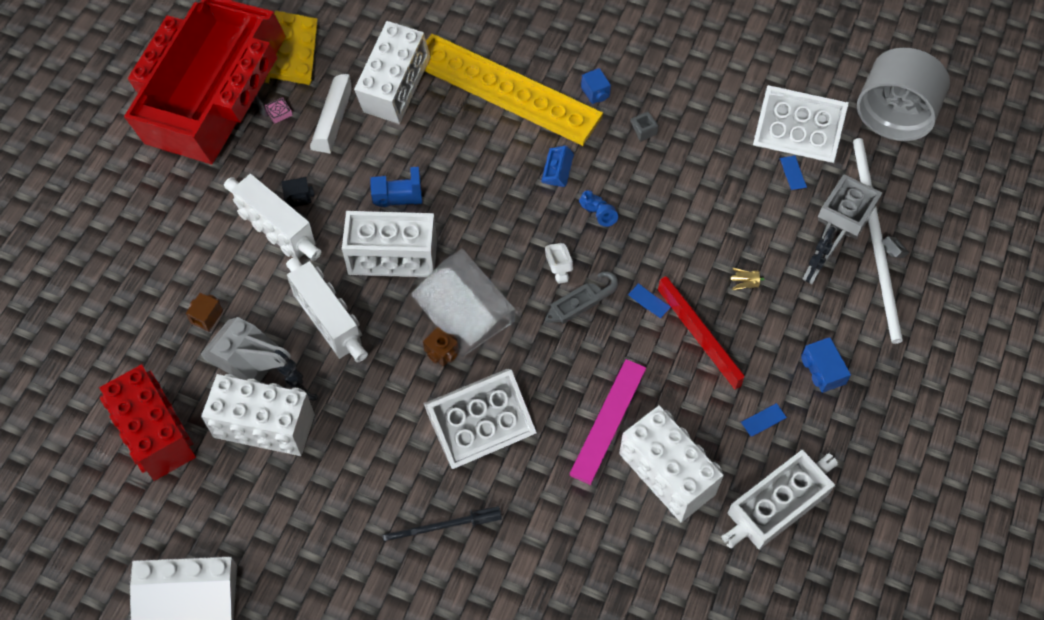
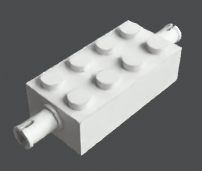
[224,174,321,261]
[286,257,368,362]
[722,450,838,550]

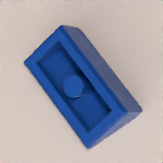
[541,145,574,187]

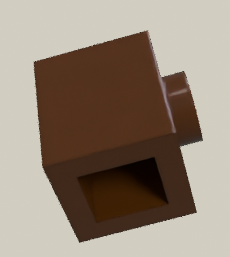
[185,293,223,332]

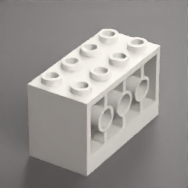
[354,21,430,124]
[342,211,437,277]

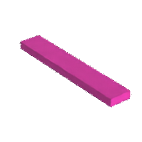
[570,359,646,485]

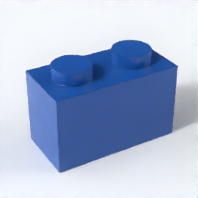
[802,337,851,393]

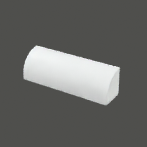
[310,74,352,153]

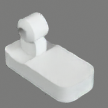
[545,243,573,284]

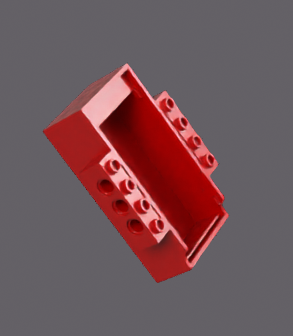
[124,0,286,165]

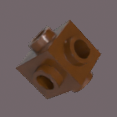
[423,327,459,367]

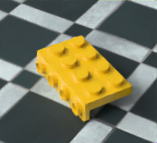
[265,10,317,85]

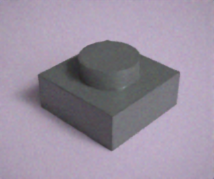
[882,236,909,258]

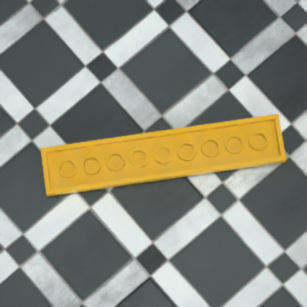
[424,34,603,146]

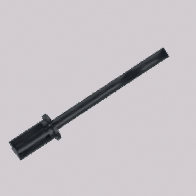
[382,506,502,542]

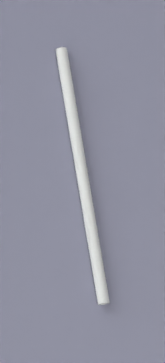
[853,138,903,344]

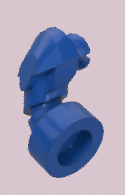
[579,190,618,227]

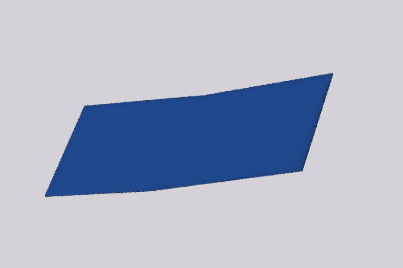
[780,155,807,190]
[628,283,671,318]
[741,403,787,437]

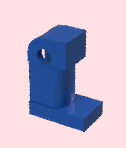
[370,167,422,207]

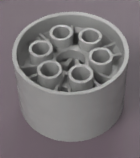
[857,48,950,141]

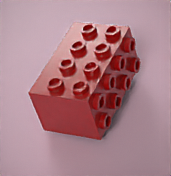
[99,364,196,481]

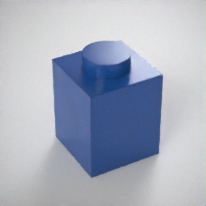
[581,68,611,104]

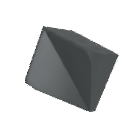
[631,111,658,142]

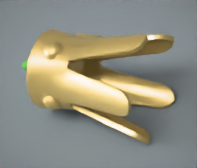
[731,268,764,290]

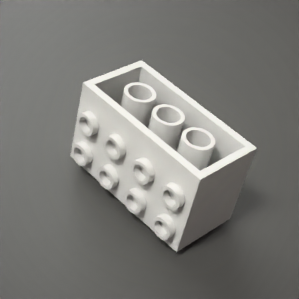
[201,374,315,456]
[619,406,724,523]

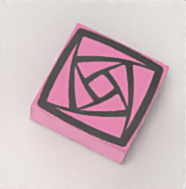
[265,97,292,124]

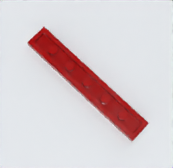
[658,276,745,390]

